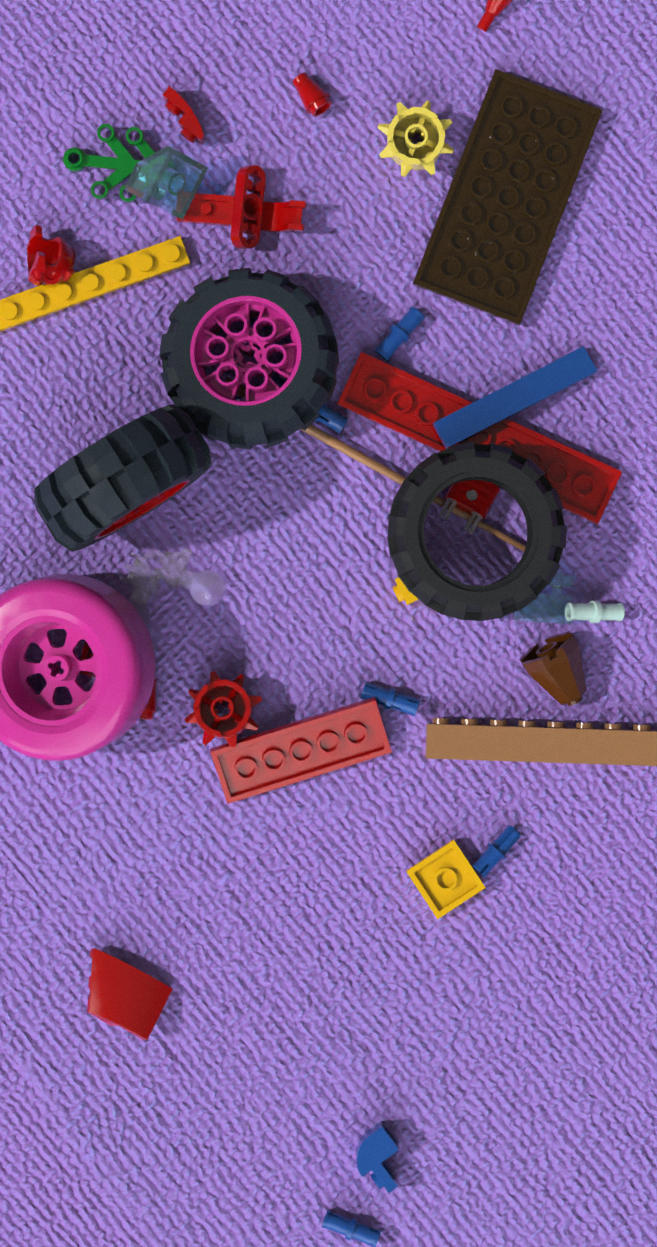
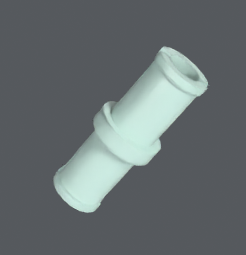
[565,601,625,623]

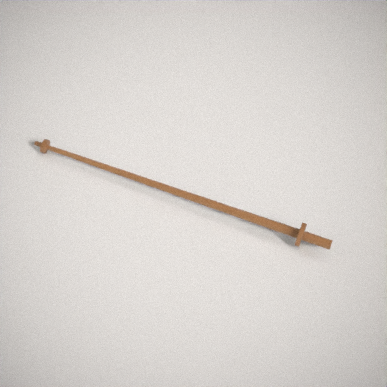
[224,377,526,552]

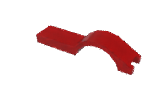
[177,192,307,232]

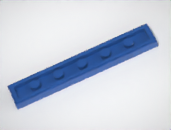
[433,346,598,449]

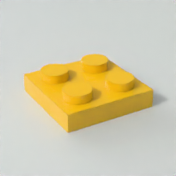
[406,839,485,919]

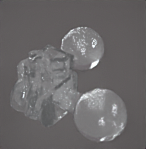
[119,548,226,625]

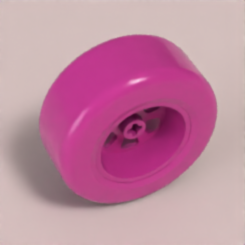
[0,574,156,761]

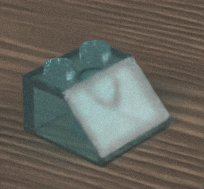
[124,146,208,220]

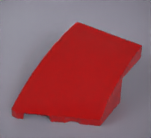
[87,948,173,1040]

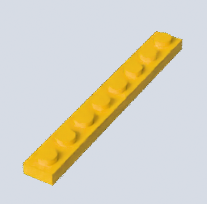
[0,236,190,332]

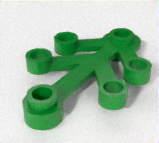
[63,124,175,203]

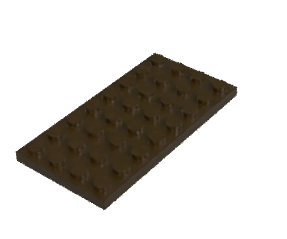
[412,69,603,326]

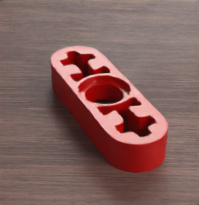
[230,165,266,249]

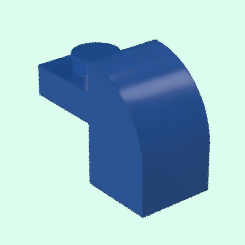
[356,1121,399,1193]

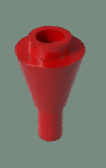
[477,0,513,32]

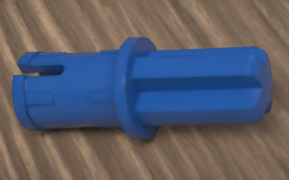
[472,825,521,878]

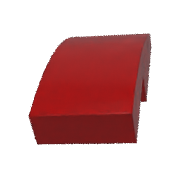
[163,86,205,145]

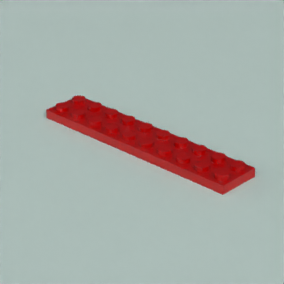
[337,352,622,524]

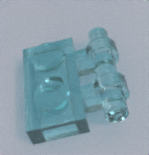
[513,572,574,624]

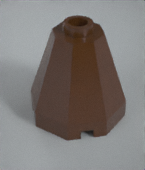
[519,631,586,706]

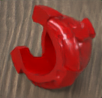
[27,225,76,286]

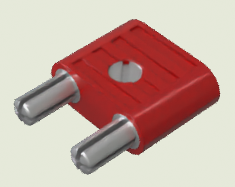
[439,480,500,534]

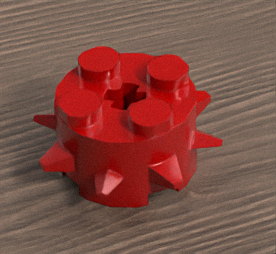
[185,671,262,748]

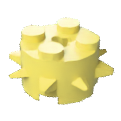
[378,100,454,177]

